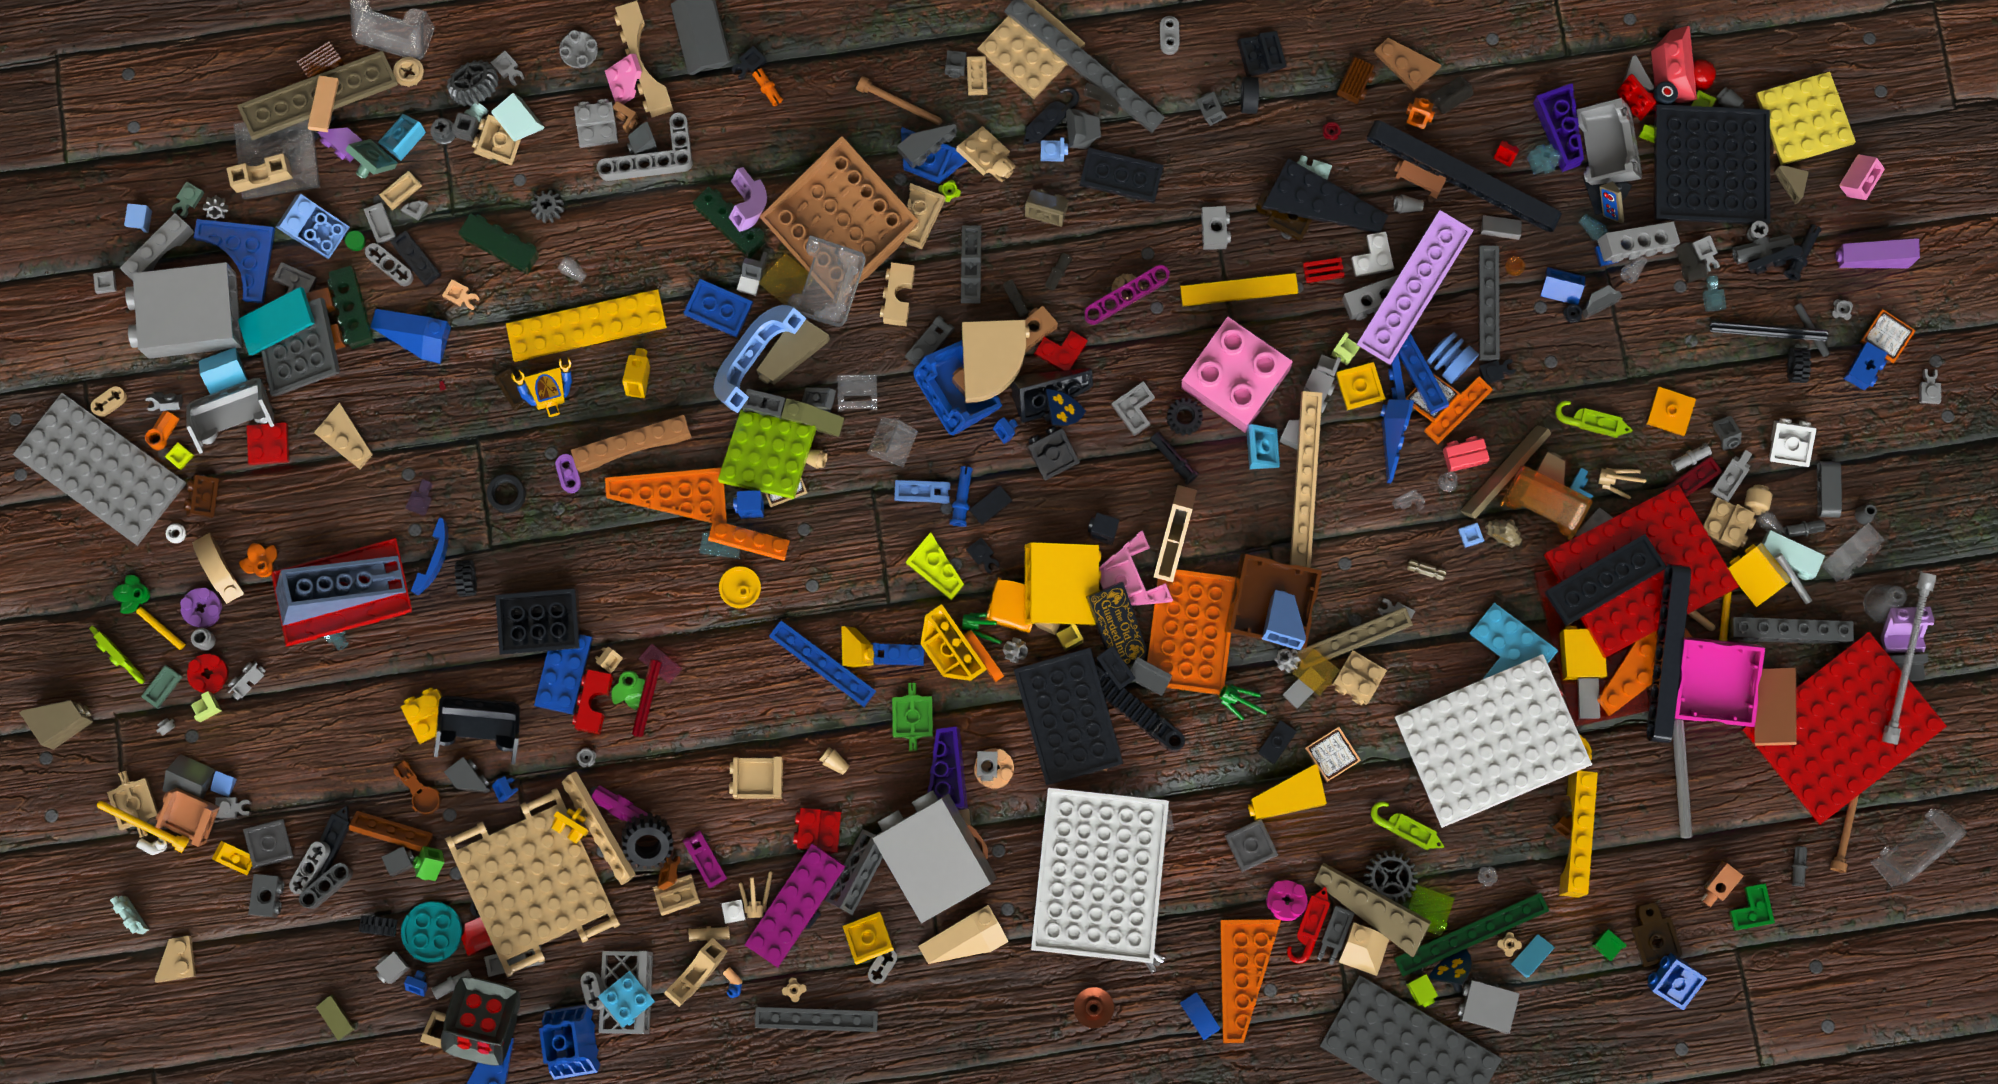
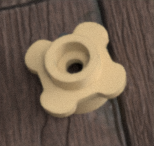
[1497,932,1522,957]
[782,978,806,1002]

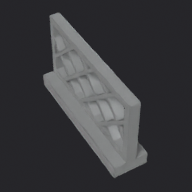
[599,951,653,1034]

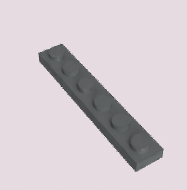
[1479,246,1500,361]
[755,1007,878,1032]

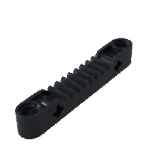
[1096,665,1185,753]

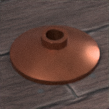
[1074,987,1114,1028]

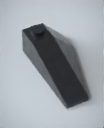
[1011,368,1093,423]

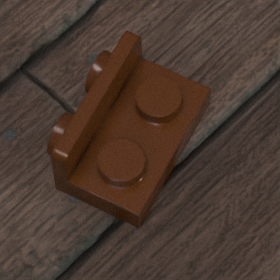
[184,475,219,518]

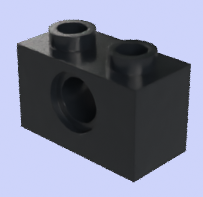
[1088,513,1120,545]

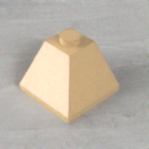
[1339,923,1389,976]

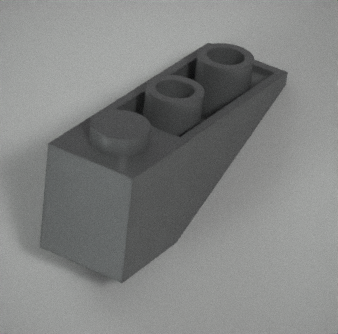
[897,124,957,168]

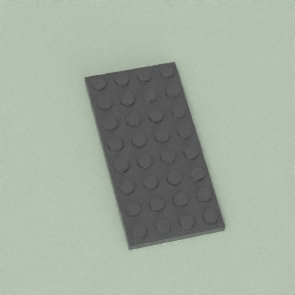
[1319,975,1502,1084]

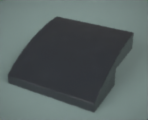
[1237,31,1287,77]

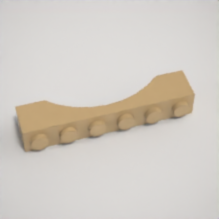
[614,1,674,117]

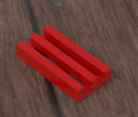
[1303,257,1345,283]

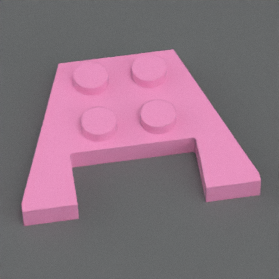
[1099,531,1173,606]

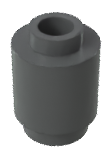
[1716,87,1745,108]

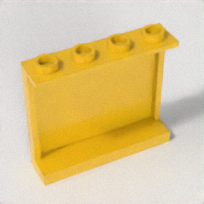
[1025,542,1101,626]

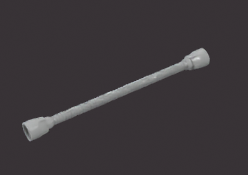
[1882,572,1936,745]

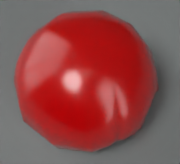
[1693,59,1716,91]

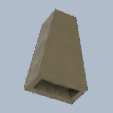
[757,320,830,385]

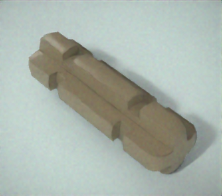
[1407,559,1446,580]

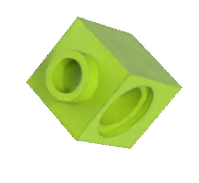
[1406,974,1438,1008]

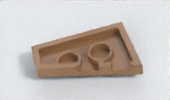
[1374,38,1442,92]

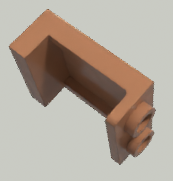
[1394,160,1446,199]
[155,788,220,847]

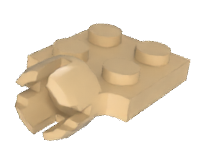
[956,126,1016,182]

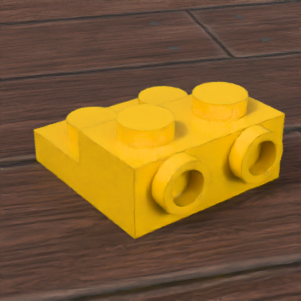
[401,688,442,744]

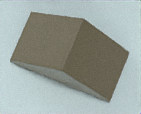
[1774,165,1809,204]

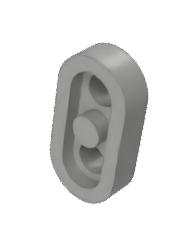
[1160,16,1179,55]

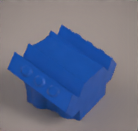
[539,1005,600,1080]

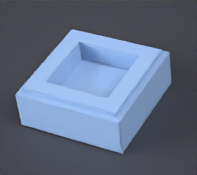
[1458,523,1484,548]

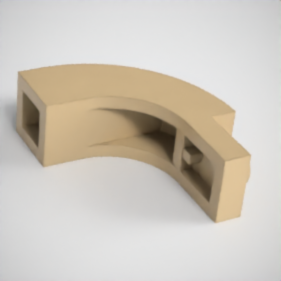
[192,533,244,604]
[664,938,727,1007]

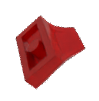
[461,917,493,956]

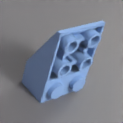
[276,194,350,259]

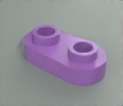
[555,454,581,493]

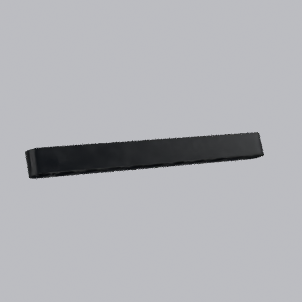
[1366,120,1562,232]

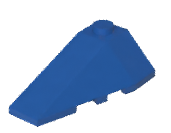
[371,309,451,364]
[1380,399,1414,484]

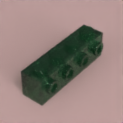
[692,186,766,258]

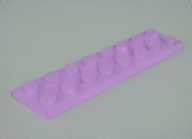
[1357,210,1473,365]

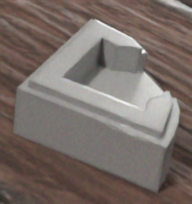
[401,200,428,221]

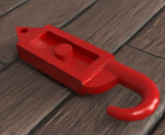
[1287,887,1330,964]

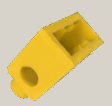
[623,348,650,398]

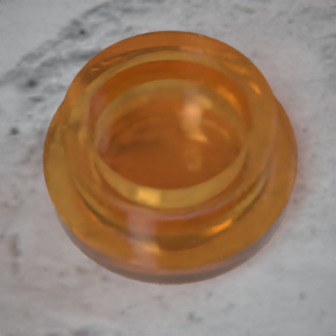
[1505,257,1525,276]

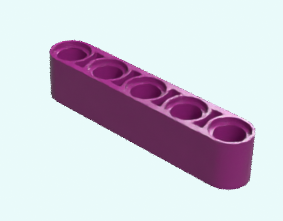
[1084,265,1170,325]

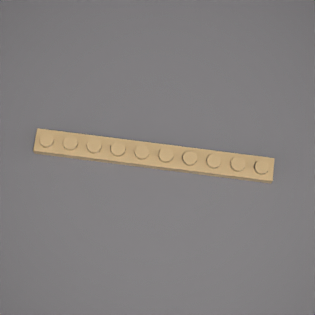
[1290,391,1322,568]

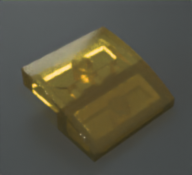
[759,253,814,306]

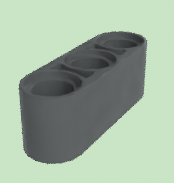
[1817,461,1842,518]
[299,863,353,909]

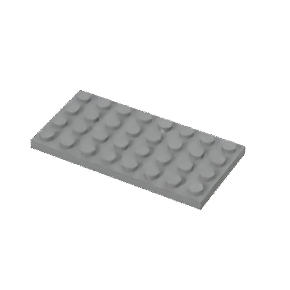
[13,393,186,546]

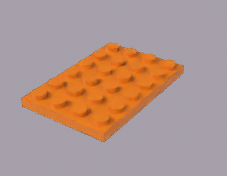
[1147,569,1236,695]

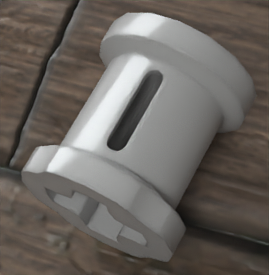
[1746,221,1768,242]

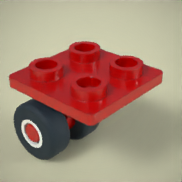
[1617,74,1678,121]

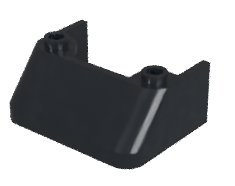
[434,696,520,764]

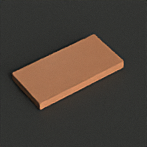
[1755,668,1797,746]

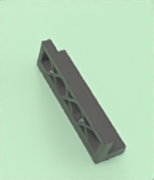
[825,829,883,915]

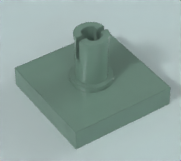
[345,139,398,178]

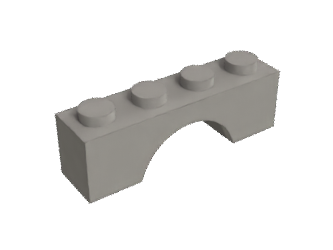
[120,213,194,281]
[1279,368,1336,450]

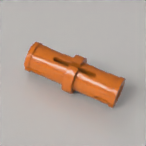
[752,68,783,106]

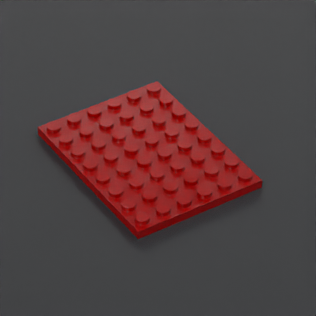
[1544,484,1739,658]
[1742,632,1947,825]

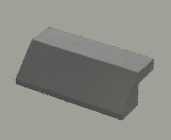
[671,0,731,75]

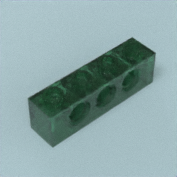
[327,266,375,349]

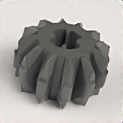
[531,190,564,223]

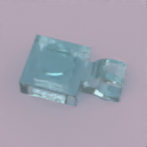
[1703,276,1726,312]

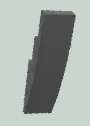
[961,225,981,303]

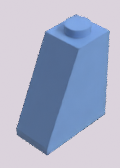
[1262,590,1306,650]

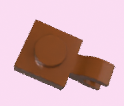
[657,856,681,890]

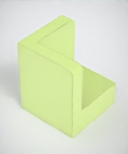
[1331,332,1360,366]
[191,691,222,722]

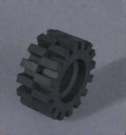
[1787,347,1811,383]
[1167,398,1203,436]
[455,560,477,597]
[358,915,398,936]

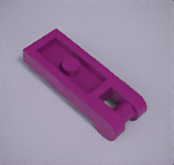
[682,830,727,889]

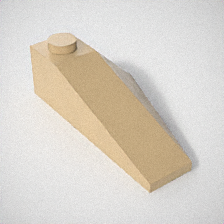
[918,905,1008,964]

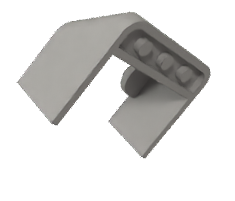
[186,378,274,454]

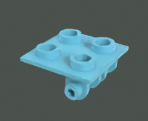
[598,971,655,1028]

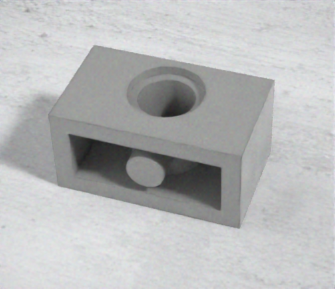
[1201,206,1231,250]

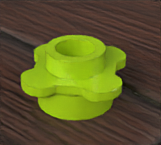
[938,180,961,202]

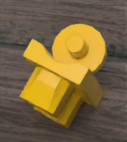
[551,808,589,844]

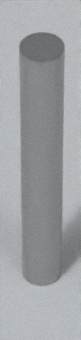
[1775,553,1812,604]

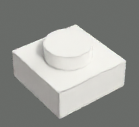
[722,900,746,924]

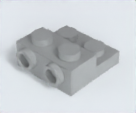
[574,99,618,148]

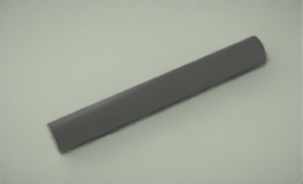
[1794,303,1830,358]

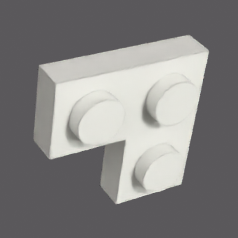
[1351,232,1394,277]

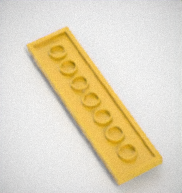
[506,289,667,362]

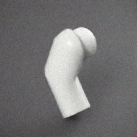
[136,838,167,855]

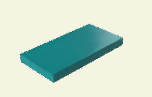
[237,287,315,356]

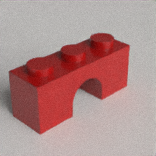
[572,670,613,735]

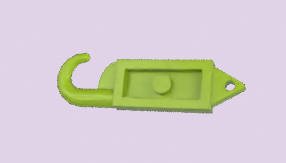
[1555,401,1633,438]
[89,625,145,684]
[1371,801,1444,850]

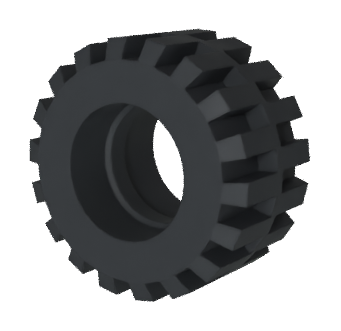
[621,813,673,869]

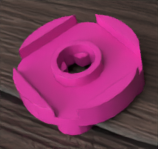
[1266,880,1308,921]

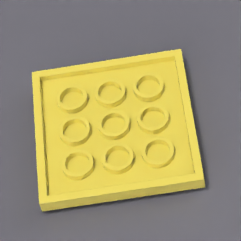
[1756,72,1856,165]

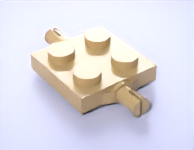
[107,771,158,838]

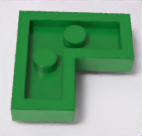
[1729,883,1775,931]

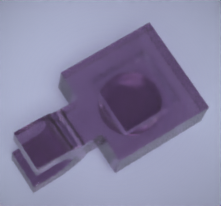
[405,479,433,517]

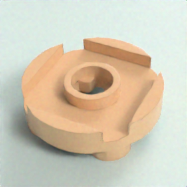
[974,748,1014,789]

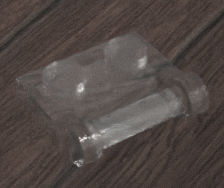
[838,375,878,411]

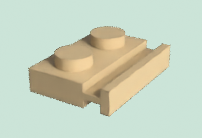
[653,874,700,916]

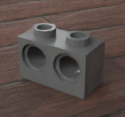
[742,389,786,419]

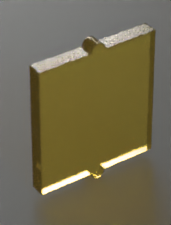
[1293,648,1340,696]

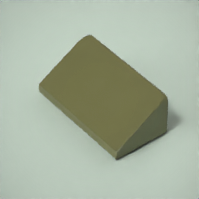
[316,995,355,1041]

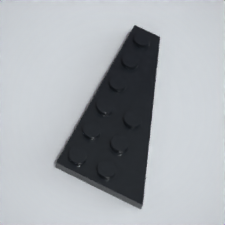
[1261,158,1389,233]

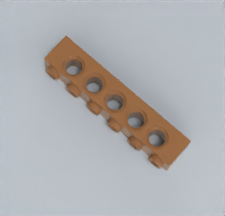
[952,306,1058,397]

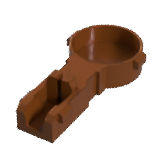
[393,760,441,814]

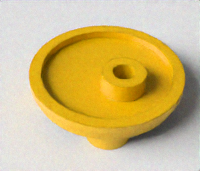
[719,567,761,608]

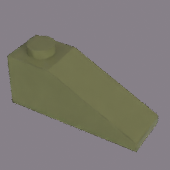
[781,398,845,437]

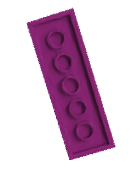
[745,844,846,968]

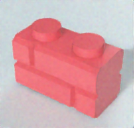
[1443,436,1489,472]

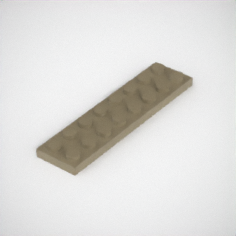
[237,51,398,140]

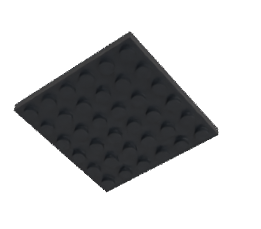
[1654,105,1770,225]

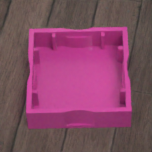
[1675,637,1765,727]

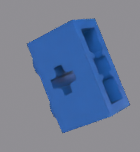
[1844,342,1888,390]
[733,490,764,519]

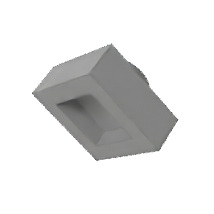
[93,271,117,294]

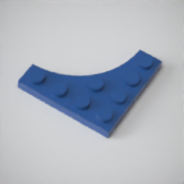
[194,219,275,304]

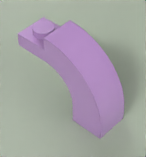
[729,167,767,232]

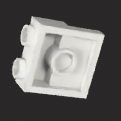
[1769,418,1816,467]

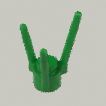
[962,612,1002,644]
[1219,684,1267,720]

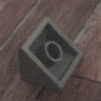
[162,754,217,799]

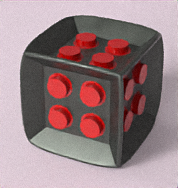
[441,977,520,1066]

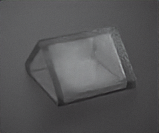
[867,417,918,467]

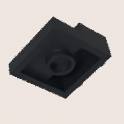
[1025,425,1080,481]

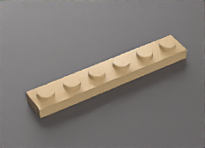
[562,772,636,885]

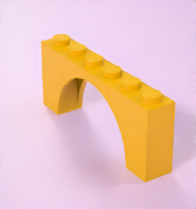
[1559,771,1598,898]

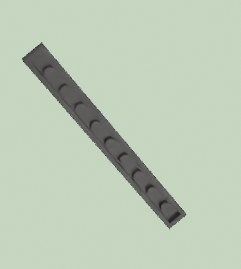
[1004,0,1165,133]

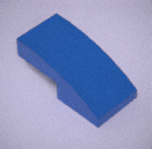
[1180,992,1220,1040]

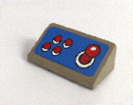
[1600,181,1624,223]

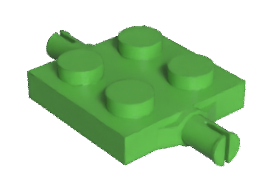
[892,683,933,751]

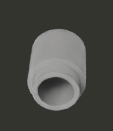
[191,628,216,651]

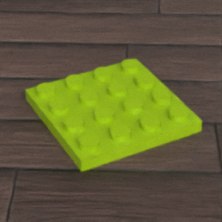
[718,410,816,499]

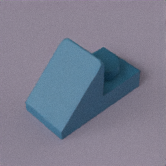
[1563,468,1593,507]

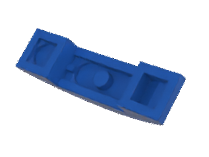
[411,517,448,595]

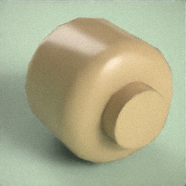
[1744,485,1772,515]

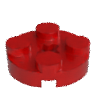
[187,654,229,693]

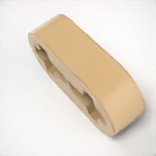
[91,386,127,417]

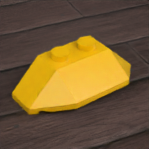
[920,604,987,681]

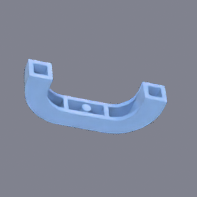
[714,305,806,413]

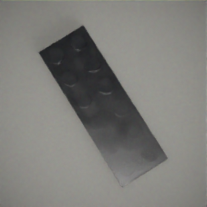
[1545,534,1666,626]

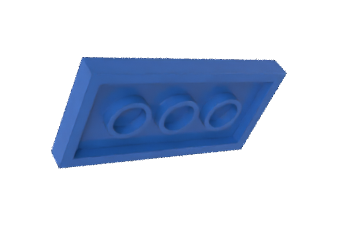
[534,634,593,715]

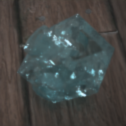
[1527,144,1560,175]

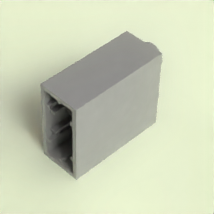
[125,262,242,359]
[872,790,997,923]

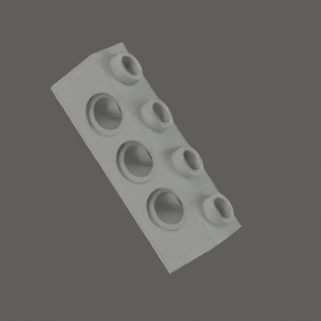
[1598,221,1680,263]
[1342,274,1400,321]

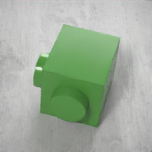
[413,846,444,881]

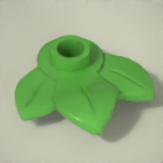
[612,671,645,710]

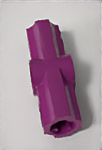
[591,785,648,822]

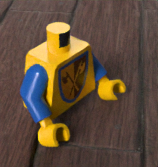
[511,358,572,417]

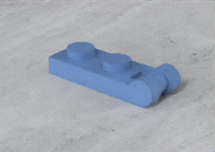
[895,480,951,504]

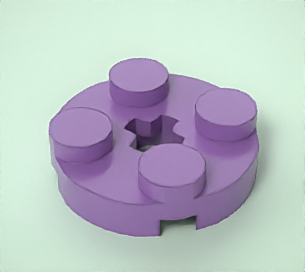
[180,588,222,628]

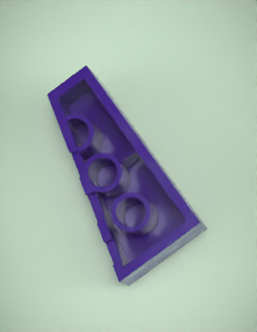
[1533,83,1584,172]
[928,727,968,810]

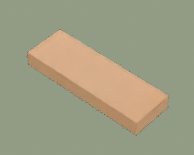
[308,76,339,132]

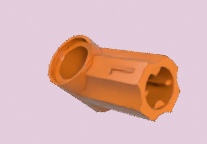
[145,411,180,451]

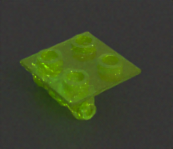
[1408,884,1455,937]

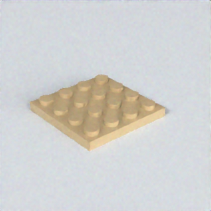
[977,0,1085,99]

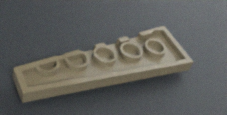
[1314,863,1431,957]

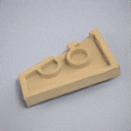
[904,183,946,249]
[314,403,373,469]

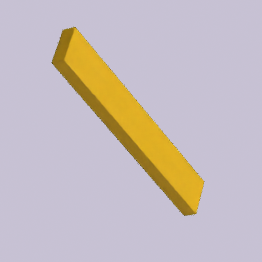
[1180,273,1298,306]

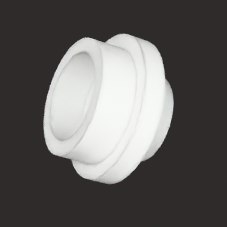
[166,523,186,543]

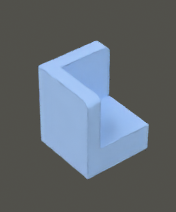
[124,204,152,233]

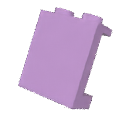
[1880,607,1935,653]

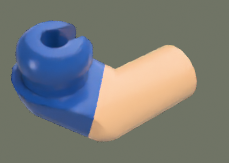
[723,967,742,998]

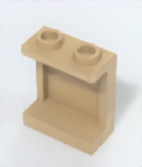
[729,757,783,799]

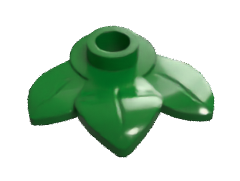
[112,575,150,614]

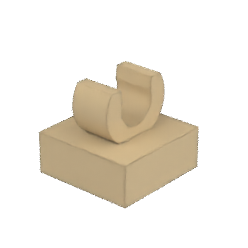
[595,647,623,674]

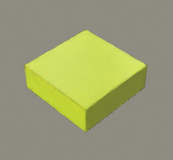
[165,442,194,470]

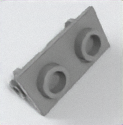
[227,661,266,700]

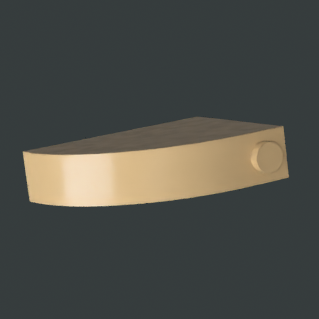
[962,320,1029,403]
[1154,485,1197,582]

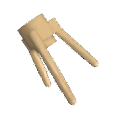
[1598,468,1647,499]
[739,871,773,918]

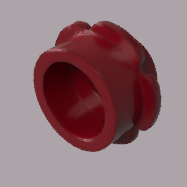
[1322,122,1341,141]

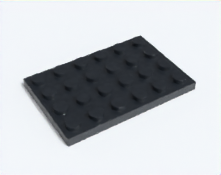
[1014,648,1124,785]

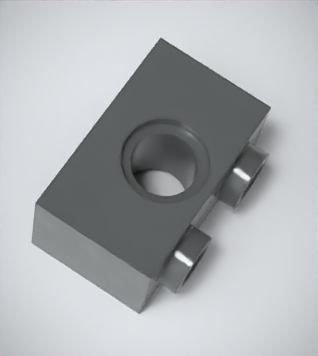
[248,874,284,918]

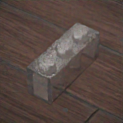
[1821,523,1885,582]

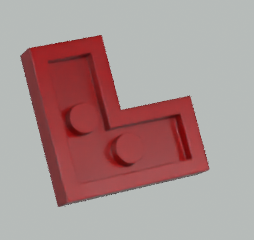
[1034,331,1088,371]

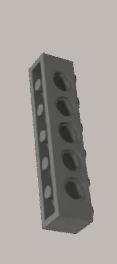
[1728,617,1854,645]

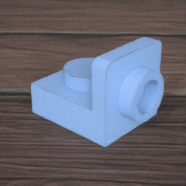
[1041,137,1068,161]

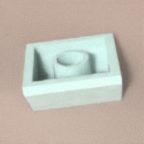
[491,93,544,142]

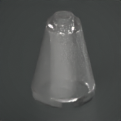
[1863,584,1907,624]

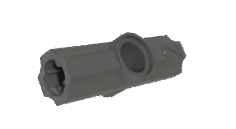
[1732,234,1794,265]

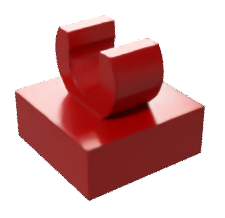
[1493,141,1519,167]

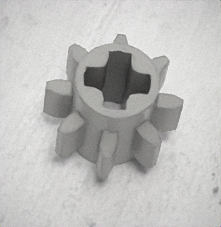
[203,195,228,220]
[1003,637,1028,663]
[1274,647,1301,673]

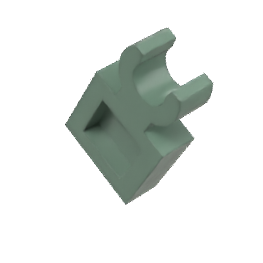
[171,182,204,218]

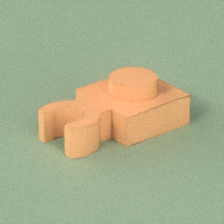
[442,279,480,310]

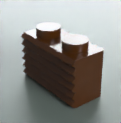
[296,41,344,78]
[1337,57,1376,104]

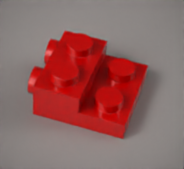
[793,808,841,853]

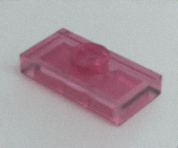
[639,643,682,685]

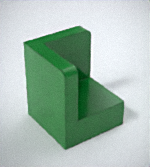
[1592,929,1627,961]

